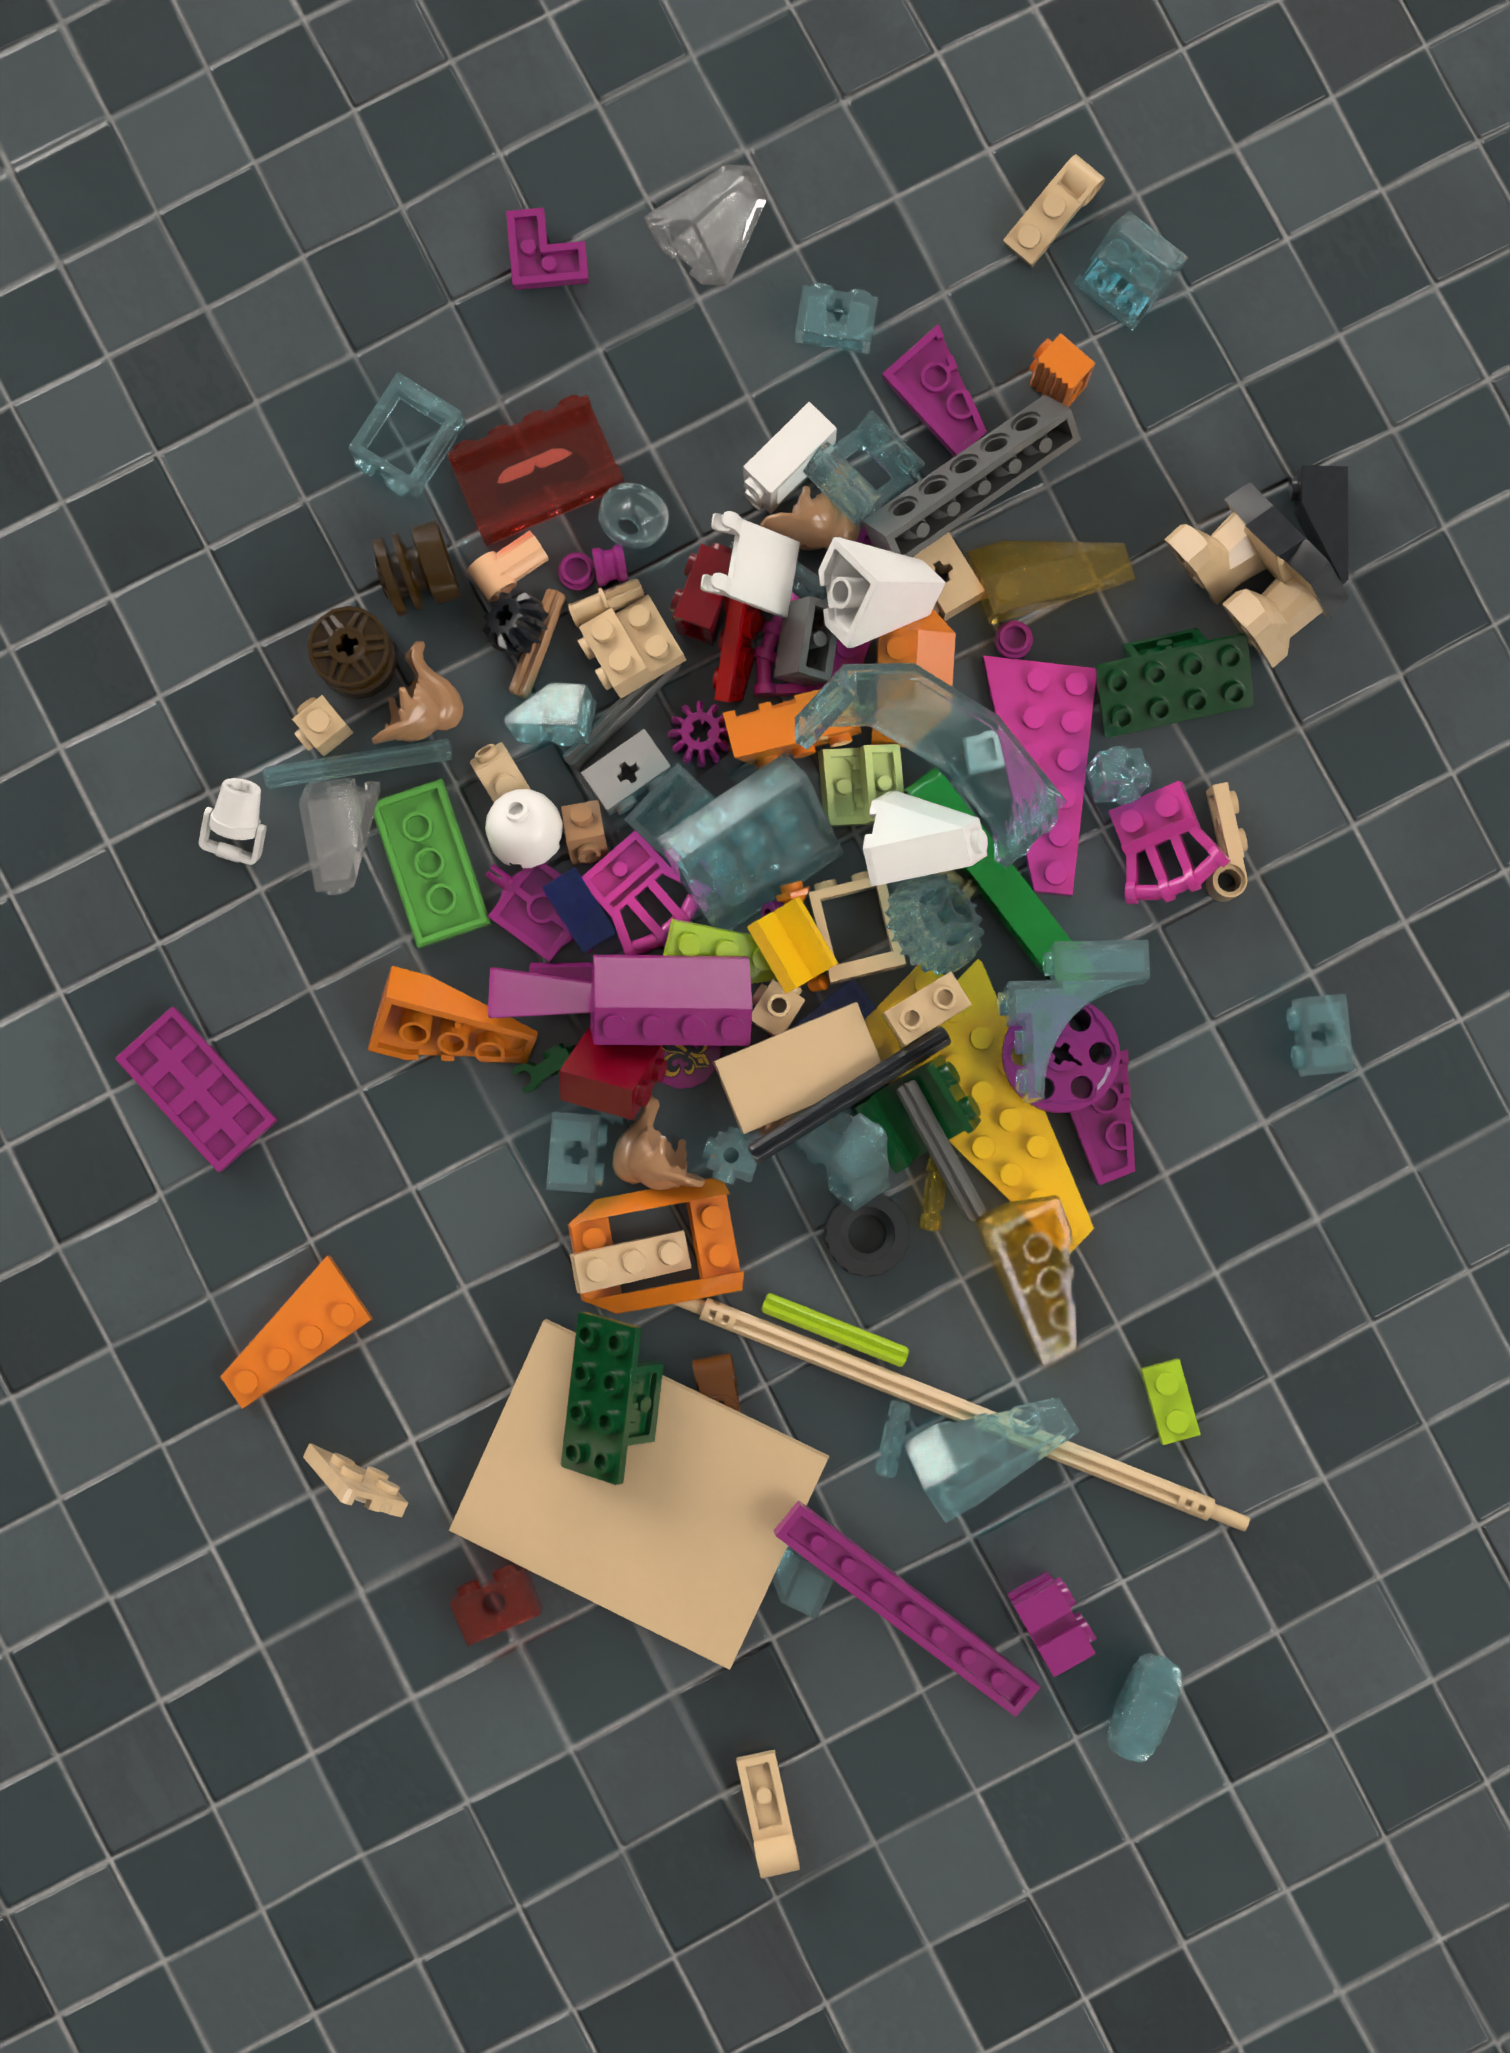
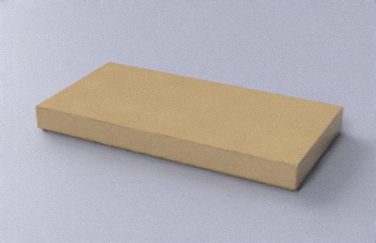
[713,1002,881,1134]

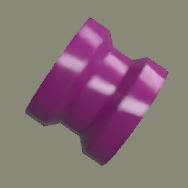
[592,543,629,587]

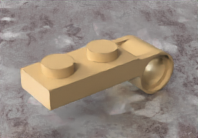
[1003,154,1105,267]
[1206,782,1248,902]
[736,1749,800,1879]

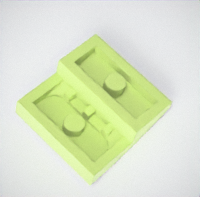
[818,744,904,828]

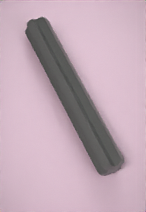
[563,664,681,770]
[896,1080,986,1222]

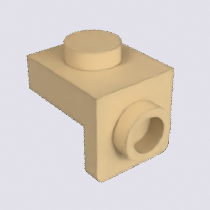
[470,742,531,802]

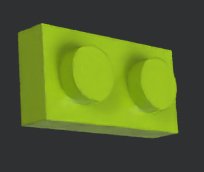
[1140,1358,1201,1445]

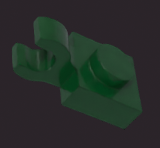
[512,1043,577,1093]

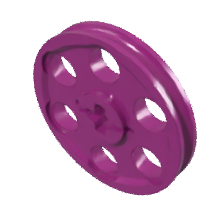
[1002,996,1120,1113]

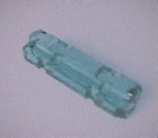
[875,1400,911,1478]

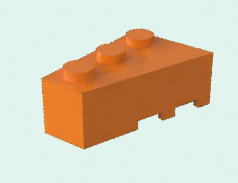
[723,684,862,769]

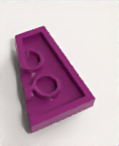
[881,324,987,457]
[1068,1049,1135,1185]

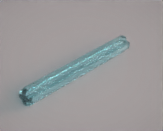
[263,738,453,789]

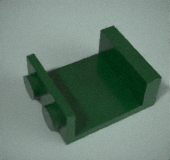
[855,1055,981,1174]

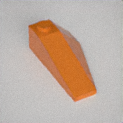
[368,966,538,1063]

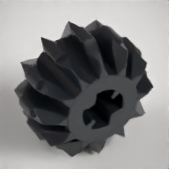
[482,588,549,657]

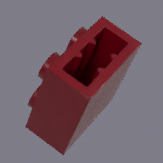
[670,543,732,646]
[559,1026,667,1120]

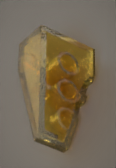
[974,1195,1077,1365]

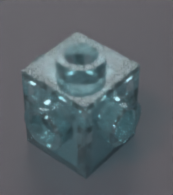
[1086,746,1151,805]
[702,1126,757,1185]

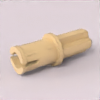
[567,578,645,627]

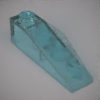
[905,1397,1080,1523]

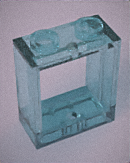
[348,372,466,499]

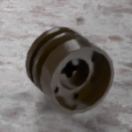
[373,520,461,617]
[307,606,398,699]

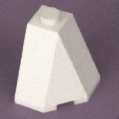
[818,537,946,648]
[863,791,988,886]

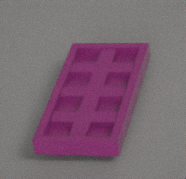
[115,1006,278,1173]

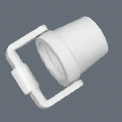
[199,778,267,865]

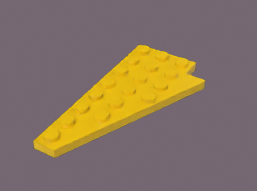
[865,957,1094,1256]

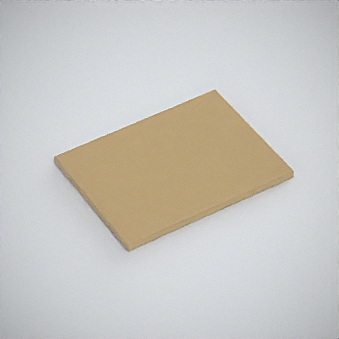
[449,1319,829,1670]

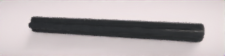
[747,1026,951,1163]

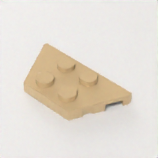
[303,1443,408,1518]

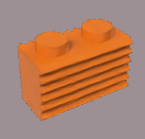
[1029,333,1096,407]

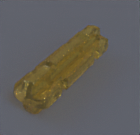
[920,1156,946,1232]

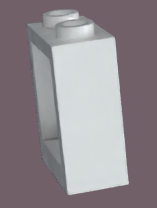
[743,402,837,514]

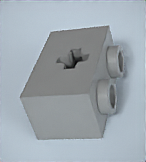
[581,729,672,816]

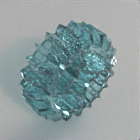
[885,873,985,975]
[1107,1653,1182,1763]

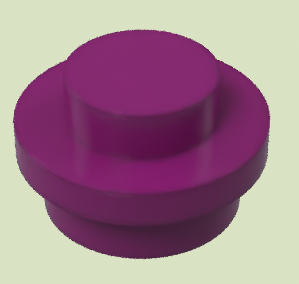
[558,552,596,591]
[994,620,1033,659]

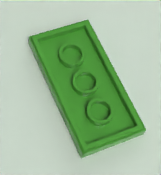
[369,779,492,949]

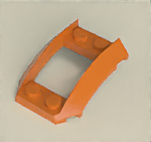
[568,1176,744,1314]

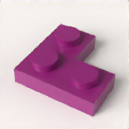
[506,208,589,290]

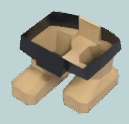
[1164,482,1349,668]

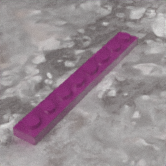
[773,1500,1041,1717]

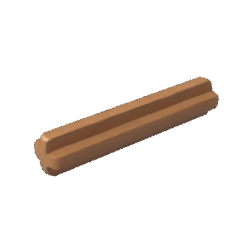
[509,589,566,699]

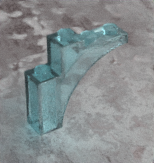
[998,940,1150,1103]

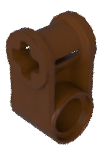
[692,1352,741,1413]

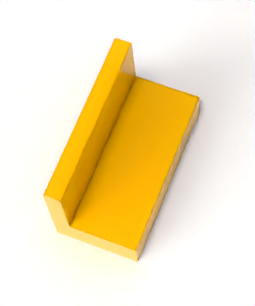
[747,896,839,994]

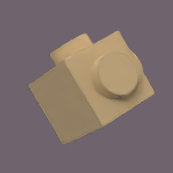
[292,695,353,756]
[752,979,805,1036]

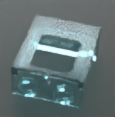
[803,410,926,526]

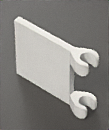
[701,511,800,618]

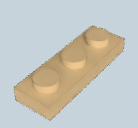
[570,1230,691,1294]

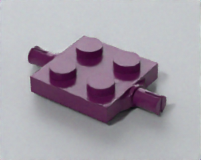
[485,863,600,963]

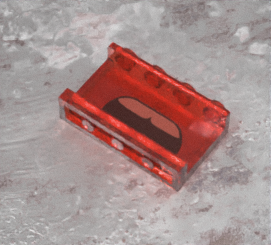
[447,395,625,546]

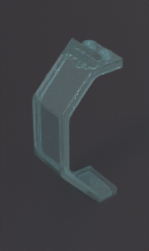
[795,663,1067,868]

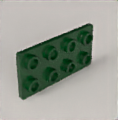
[1095,628,1254,738]
[561,1312,664,1485]

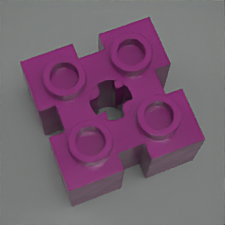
[1007,1571,1096,1677]

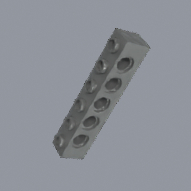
[862,395,1081,557]

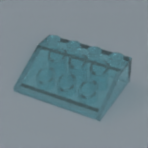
[656,753,844,930]

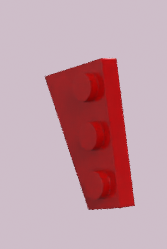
[713,597,765,702]

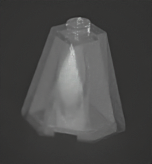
[644,165,767,286]
[298,777,381,895]

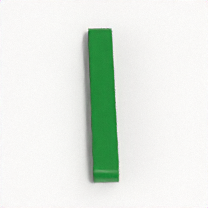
[904,767,1096,997]

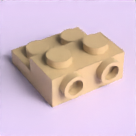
[578,595,686,699]

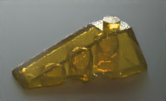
[967,540,1135,625]

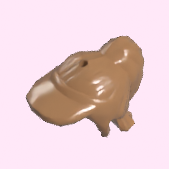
[760,465,860,550]
[372,641,464,744]
[612,1095,705,1190]

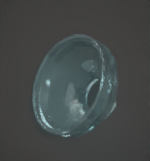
[599,483,669,549]

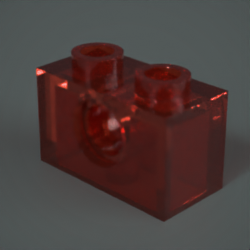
[449,1563,543,1646]

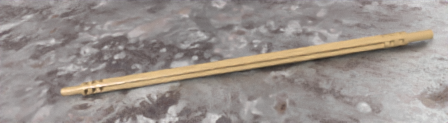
[673,1297,1250,1532]

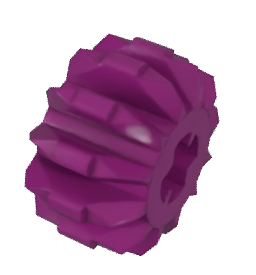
[668,701,730,768]

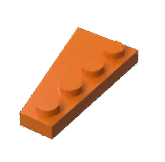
[220,1255,373,1409]

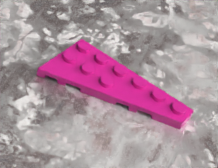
[982,655,1096,897]

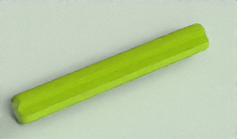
[762,1293,909,1367]

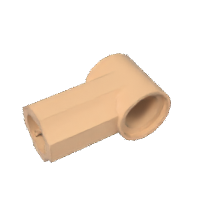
[467,530,549,603]

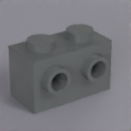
[774,596,837,687]

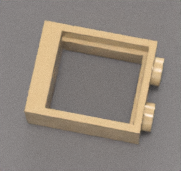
[808,871,906,985]

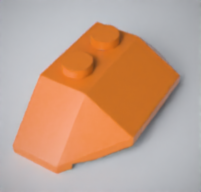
[871,609,956,748]

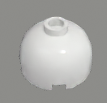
[485,789,564,868]

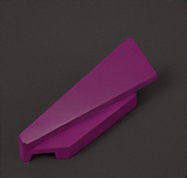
[488,962,593,1018]

